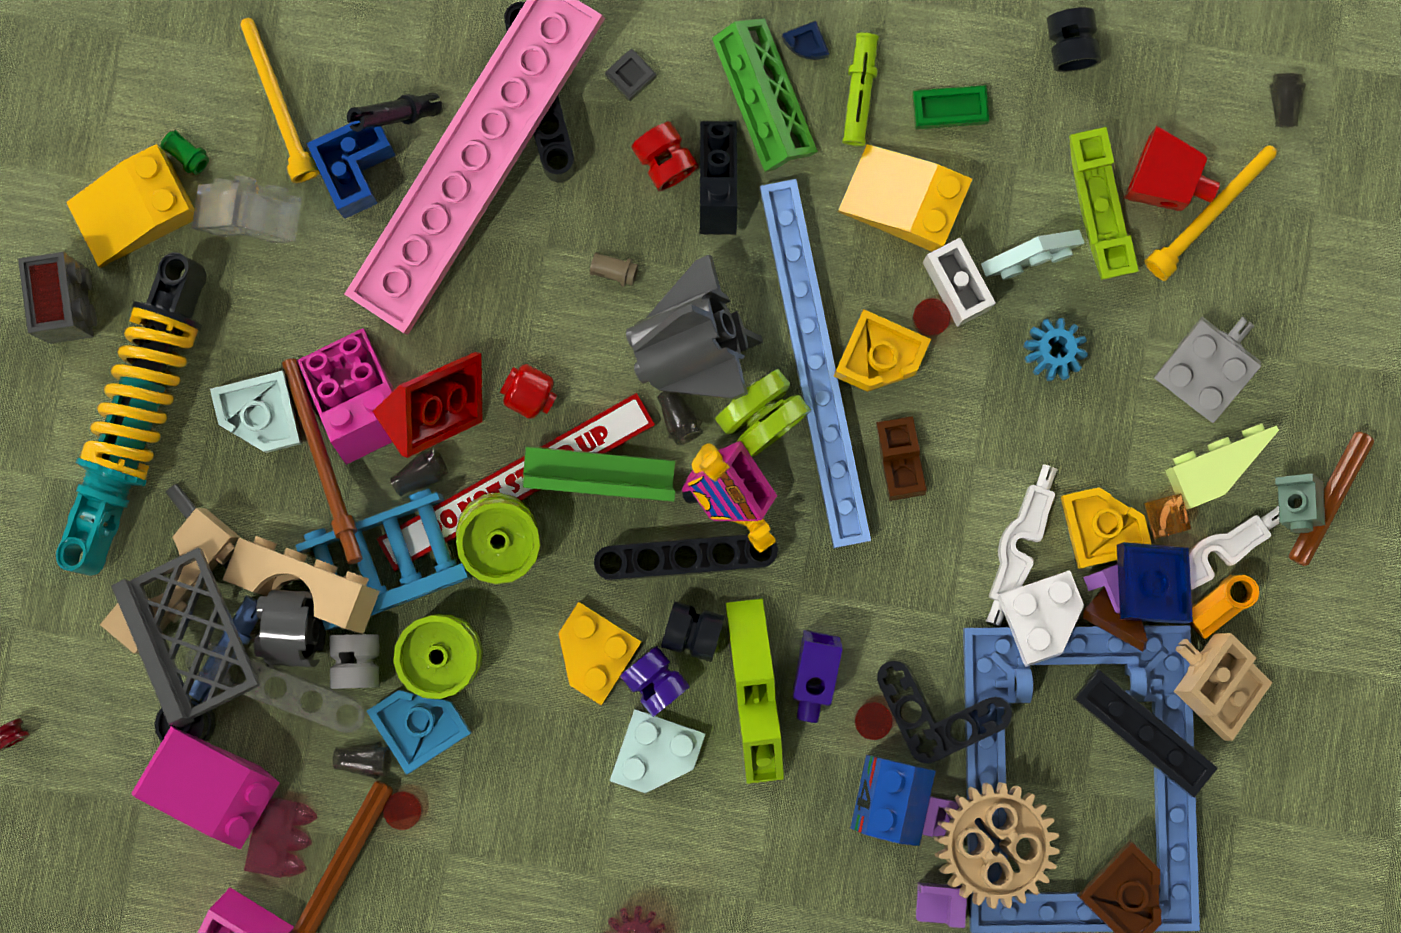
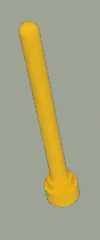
[241,18,320,183]
[1144,145,1277,281]

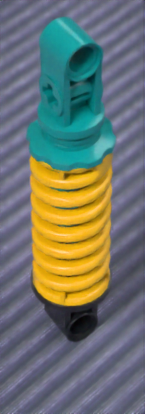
[56,252,207,576]

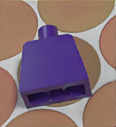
[793,630,843,723]

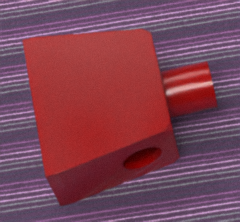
[1124,126,1220,211]

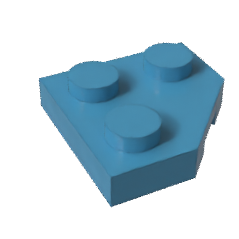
[366,690,472,775]

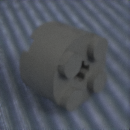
[254,589,326,667]

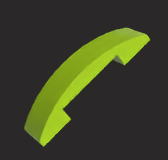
[1069,127,1139,280]

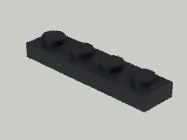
[1073,669,1218,797]

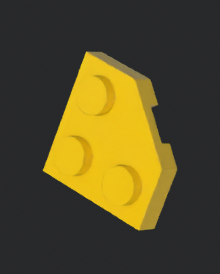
[833,309,931,392]
[1061,487,1153,569]
[558,602,642,706]

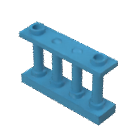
[295,489,472,630]

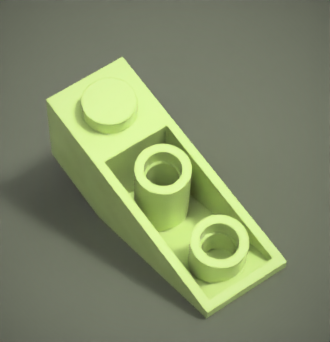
[1165,423,1279,511]

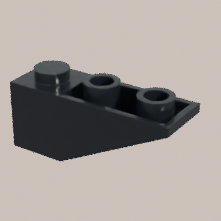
[700,121,737,235]

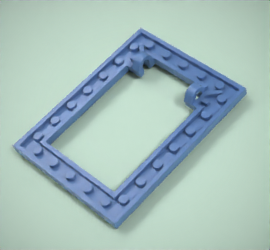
[963,626,1200,933]

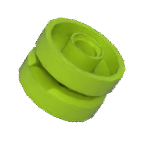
[715,369,811,458]
[456,493,540,584]
[393,613,483,699]

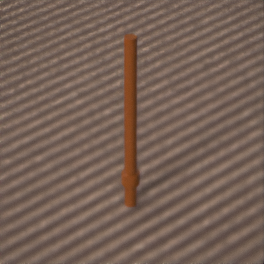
[282,358,363,564]

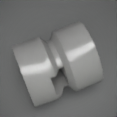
[330,634,380,689]

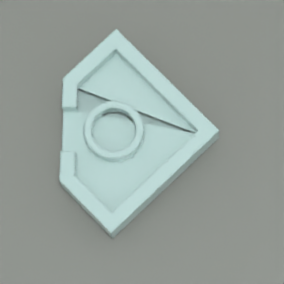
[981,230,1084,280]
[210,371,302,453]
[610,709,706,793]

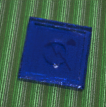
[1117,542,1193,624]

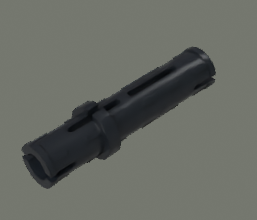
[347,92,442,132]

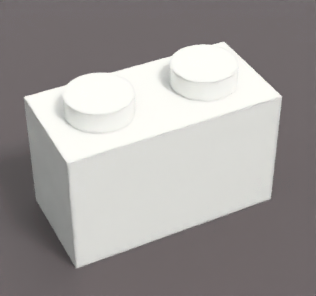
[923,238,996,327]

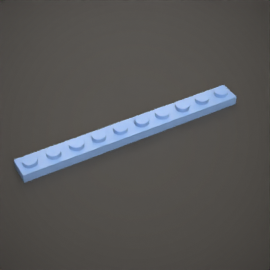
[760,179,871,549]

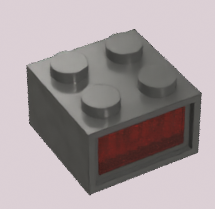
[18,252,97,344]

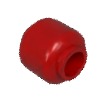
[499,364,557,419]

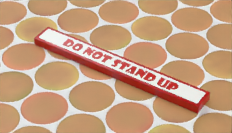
[377,393,655,572]

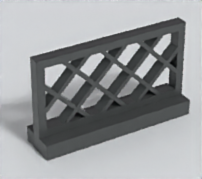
[111,547,260,728]

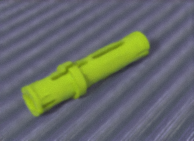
[842,32,879,146]

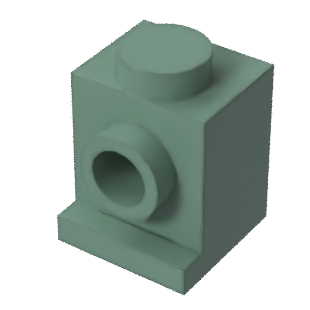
[1275,473,1325,533]

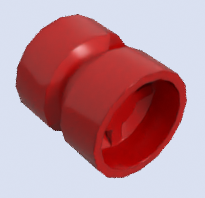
[631,121,698,191]

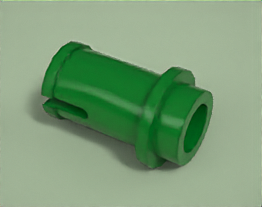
[160,130,209,175]

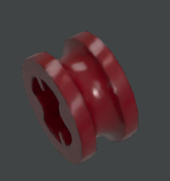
[0,718,30,751]

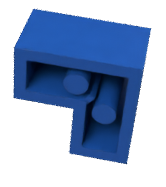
[306,121,396,219]

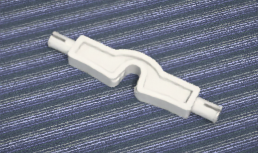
[986,464,1058,627]
[1180,506,1279,596]

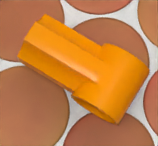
[1183,575,1259,639]

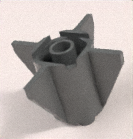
[626,254,763,400]

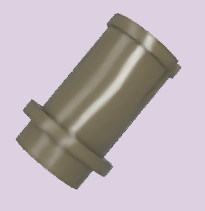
[590,252,639,287]

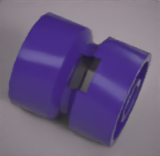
[620,646,690,717]

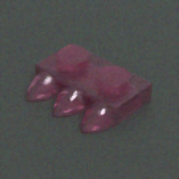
[244,797,317,878]

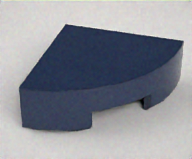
[782,21,829,60]

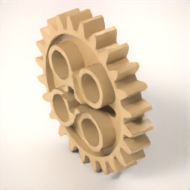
[934,782,1060,909]

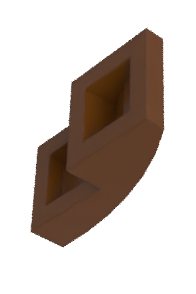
[876,416,927,501]

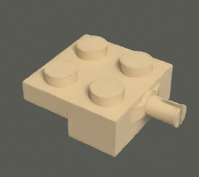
[1174,633,1272,741]

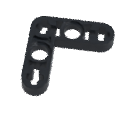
[877,661,1014,764]

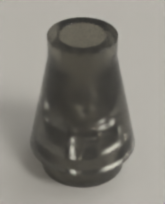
[1269,73,1306,128]
[657,391,703,445]
[390,448,449,497]
[333,742,392,780]

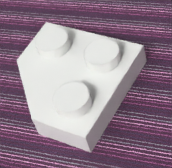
[998,570,1084,667]

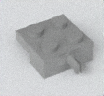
[1154,316,1261,423]

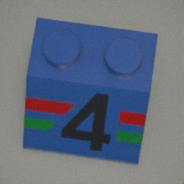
[850,754,936,846]

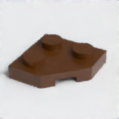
[1077,841,1161,933]

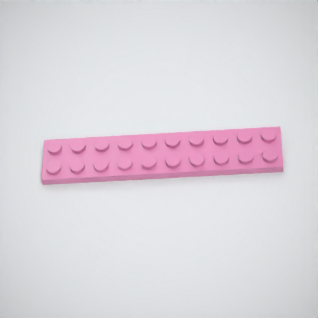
[344,0,605,335]

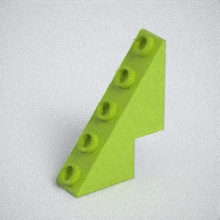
[726,598,784,784]

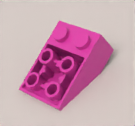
[297,328,394,465]

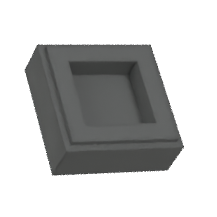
[605,48,657,101]

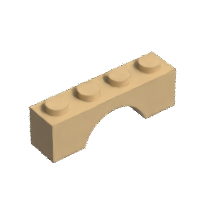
[100,508,240,654]
[222,536,380,634]

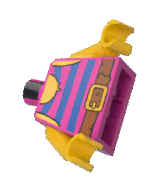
[682,441,777,552]

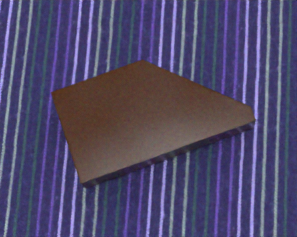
[1083,587,1148,652]

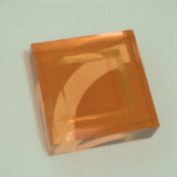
[1144,493,1191,539]

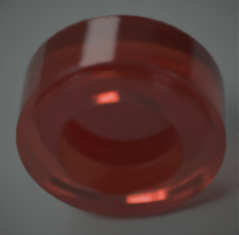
[912,298,950,337]
[854,702,893,740]
[383,791,423,830]

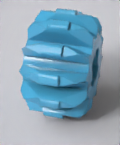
[1023,318,1088,381]

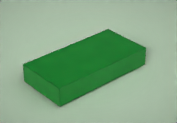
[912,85,989,130]

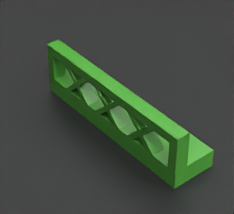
[712,18,818,172]
[522,446,675,502]

